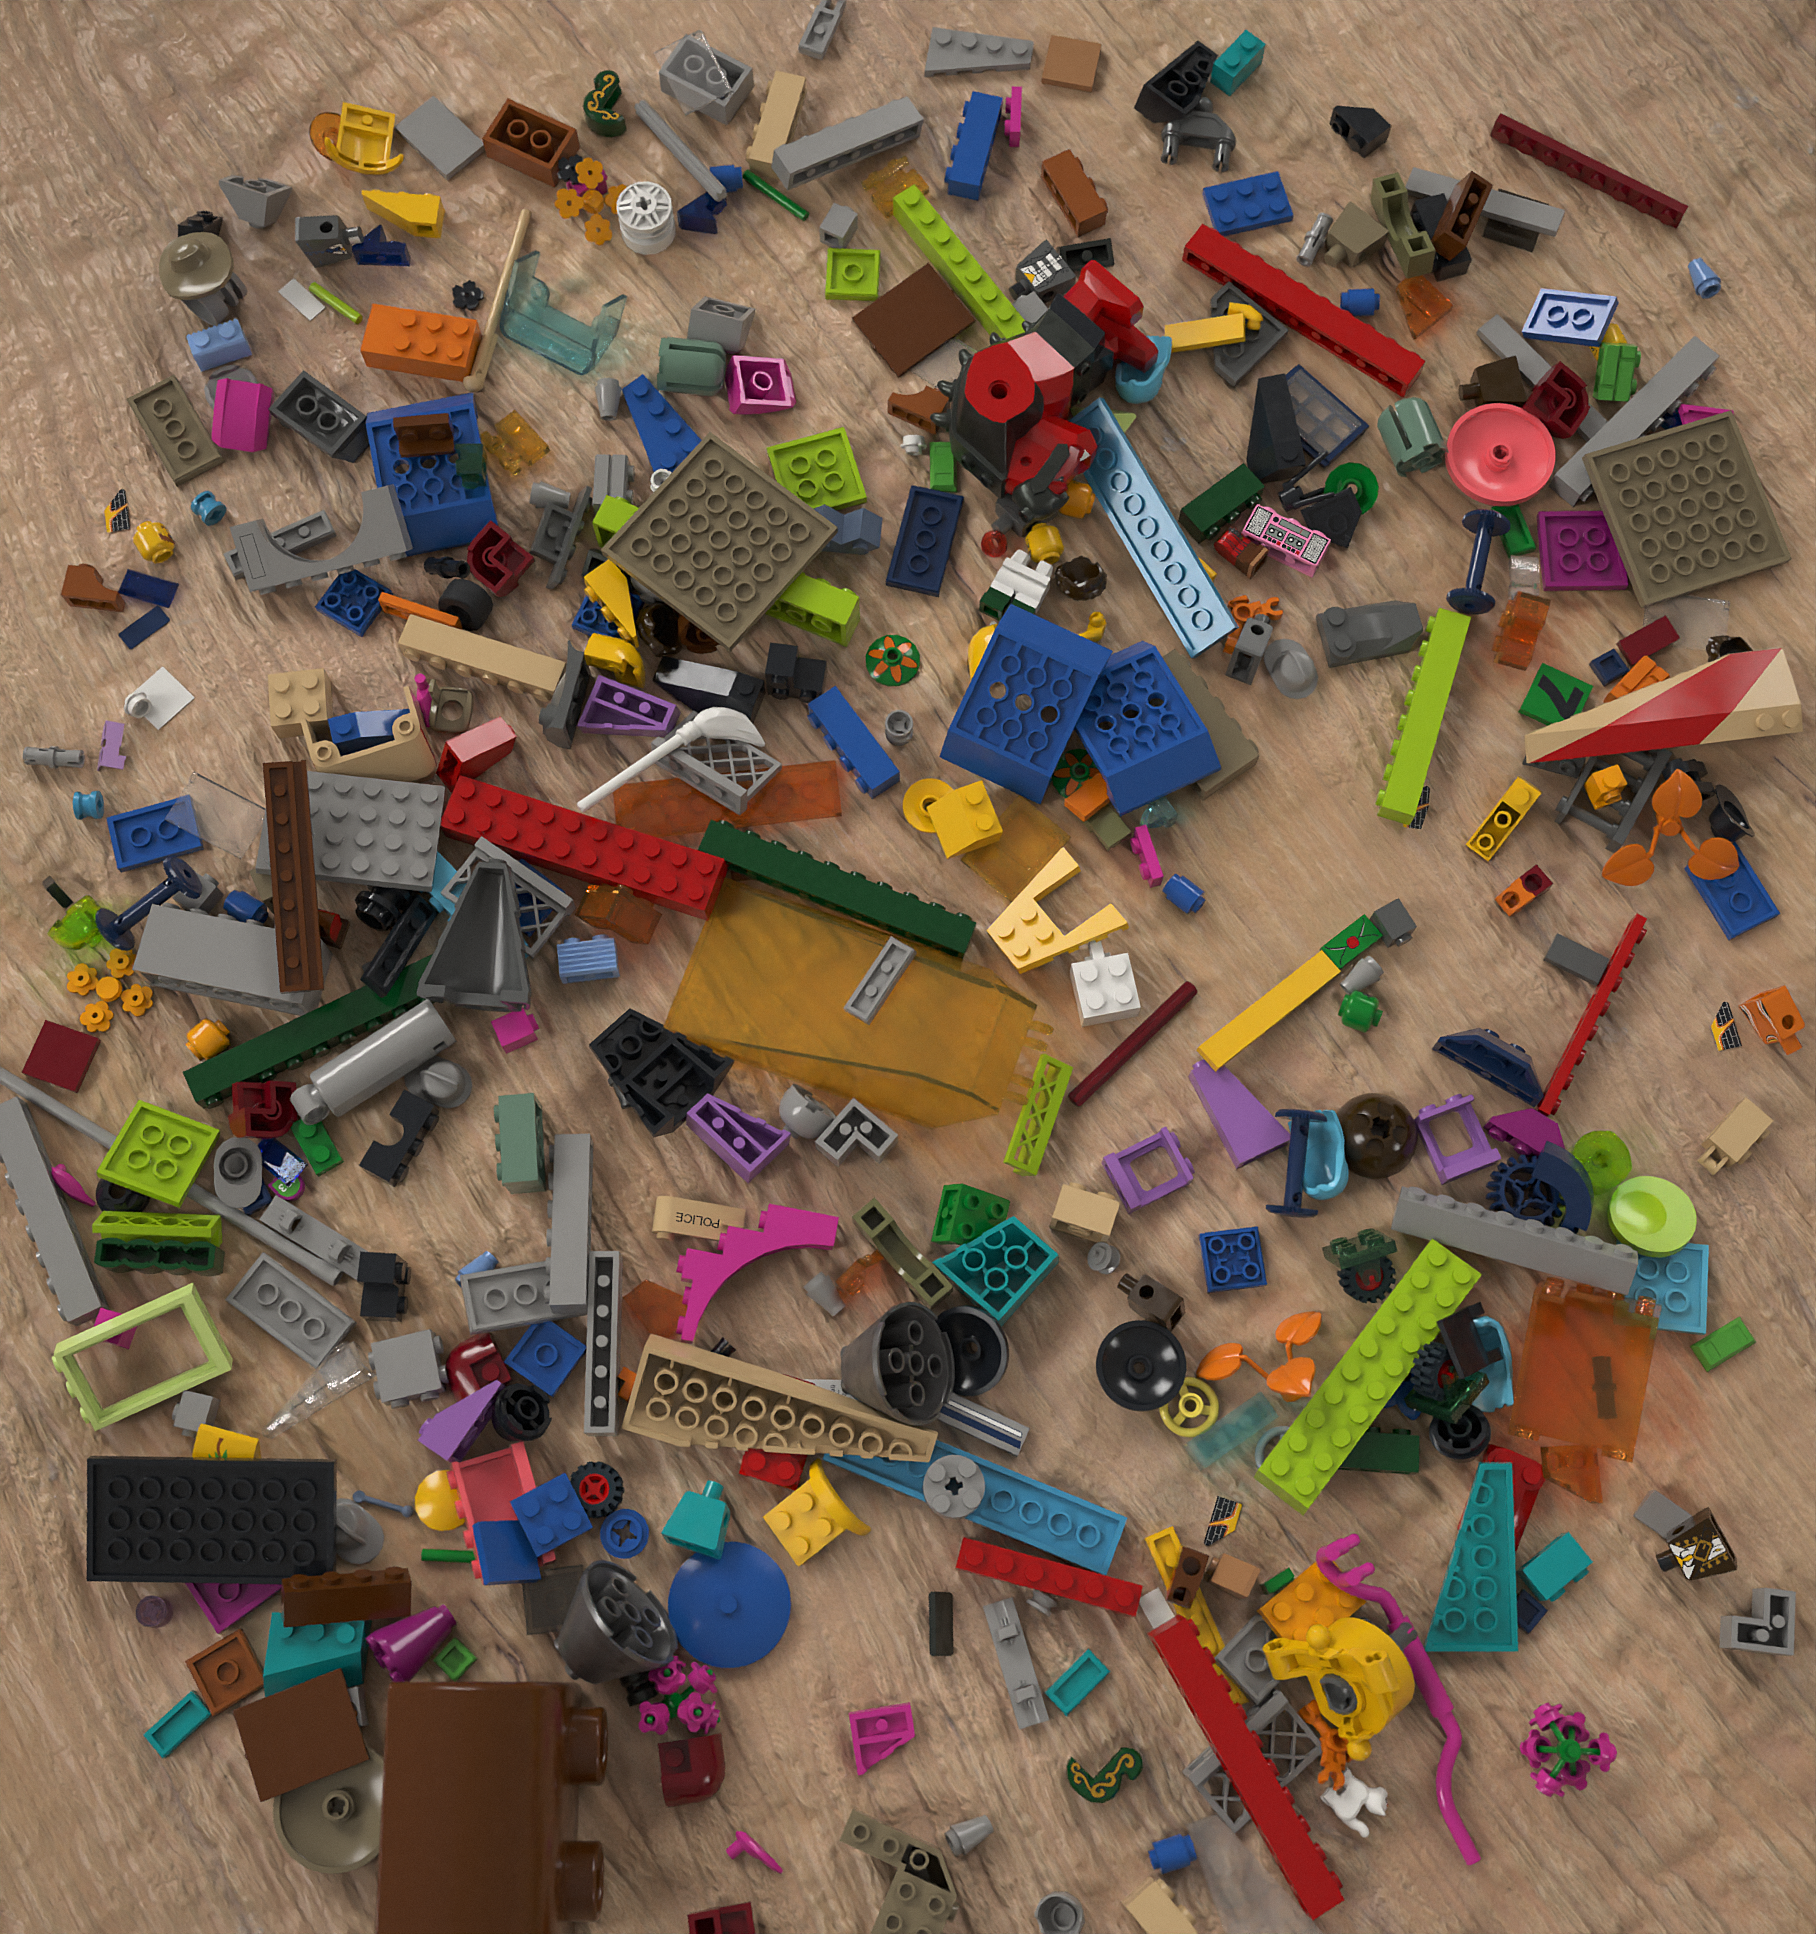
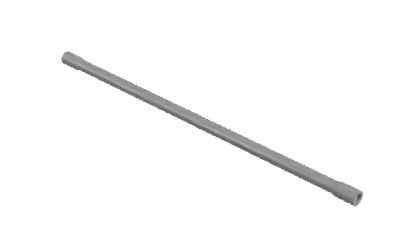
[0,1066,343,1286]

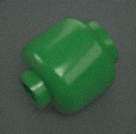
[1338,991,1383,1033]

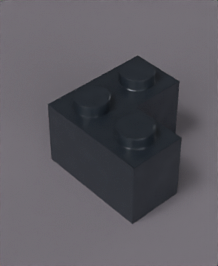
[765,642,827,703]
[357,1252,411,1322]

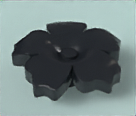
[557,154,582,185]
[452,280,484,311]

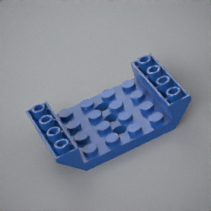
[366,392,499,557]
[939,604,1113,805]
[1074,641,1221,816]

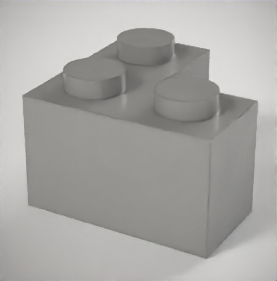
[815,1098,898,1167]
[1719,1588,1796,1656]

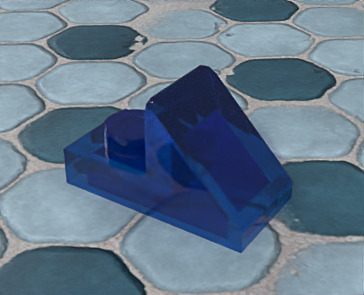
[676,192,727,234]
[352,224,411,267]

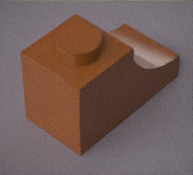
[888,385,950,435]
[61,563,126,613]

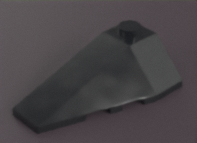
[1134,41,1218,123]
[1246,373,1306,484]
[652,656,766,724]

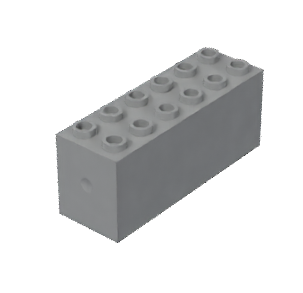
[132,903,333,1016]

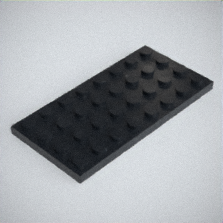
[86,1456,337,1584]

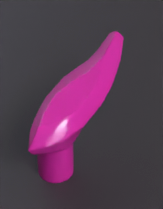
[414,674,432,727]
[51,1164,96,1207]
[726,1831,783,1874]

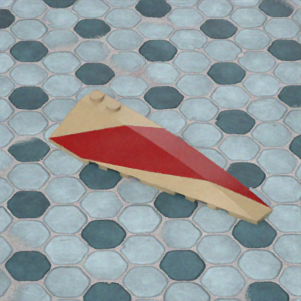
[1524,648,1803,763]

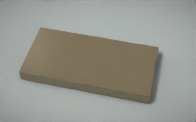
[126,375,225,487]

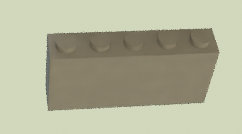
[1131,649,1259,801]

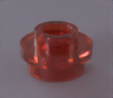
[981,530,1008,558]

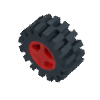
[570,1461,624,1519]

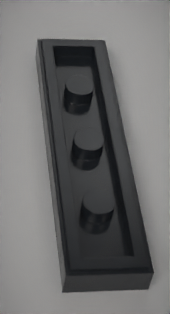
[360,894,438,998]

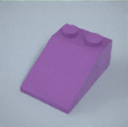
[418,1380,506,1463]

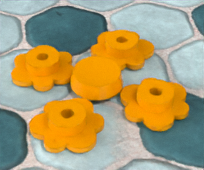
[554,157,626,246]
[67,948,153,1033]

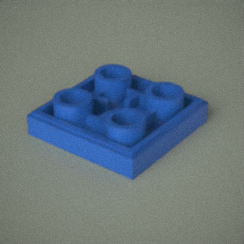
[315,569,393,637]
[571,593,645,640]
[1198,1226,1267,1293]
[472,1520,541,1586]

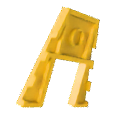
[986,848,1129,974]

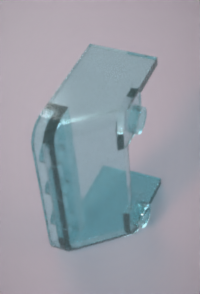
[499,250,627,375]

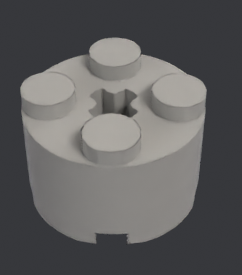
[923,1455,985,1520]

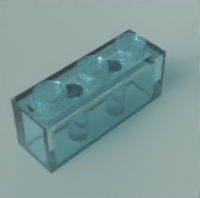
[1183,1391,1279,1471]

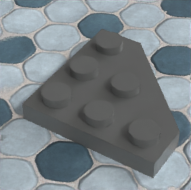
[1210,281,1289,387]

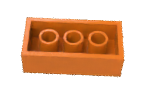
[360,304,482,382]

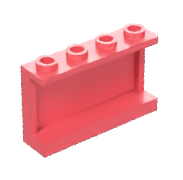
[446,1441,556,1585]

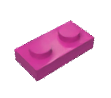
[1004,86,1022,147]
[1130,825,1164,888]

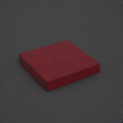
[21,1020,101,1094]

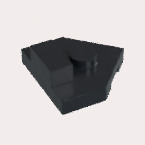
[1300,487,1362,548]

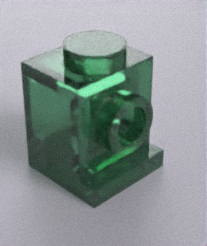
[455,443,487,489]

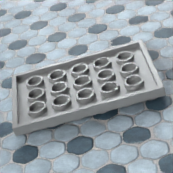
[256,771,445,892]

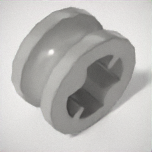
[1026,1589,1057,1617]

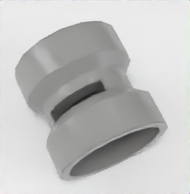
[885,710,913,746]

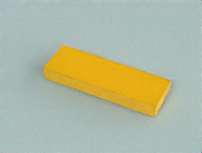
[1165,313,1245,353]

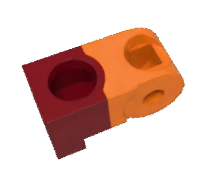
[1495,864,1553,917]

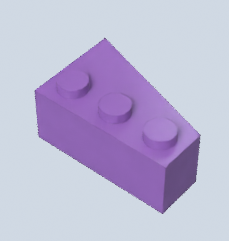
[577,675,681,737]
[686,1093,791,1183]

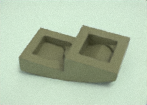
[1080,804,1132,851]

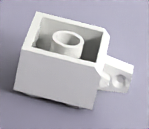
[1070,940,1141,1027]

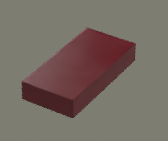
[1616,615,1680,667]

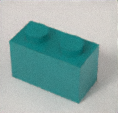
[1210,30,1266,96]
[1516,1532,1593,1602]

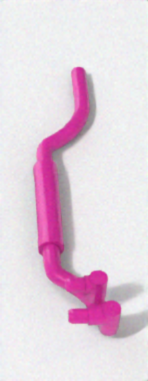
[1316,1534,1481,1865]

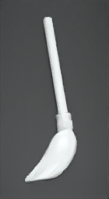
[577,707,765,812]

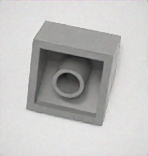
[687,296,756,354]

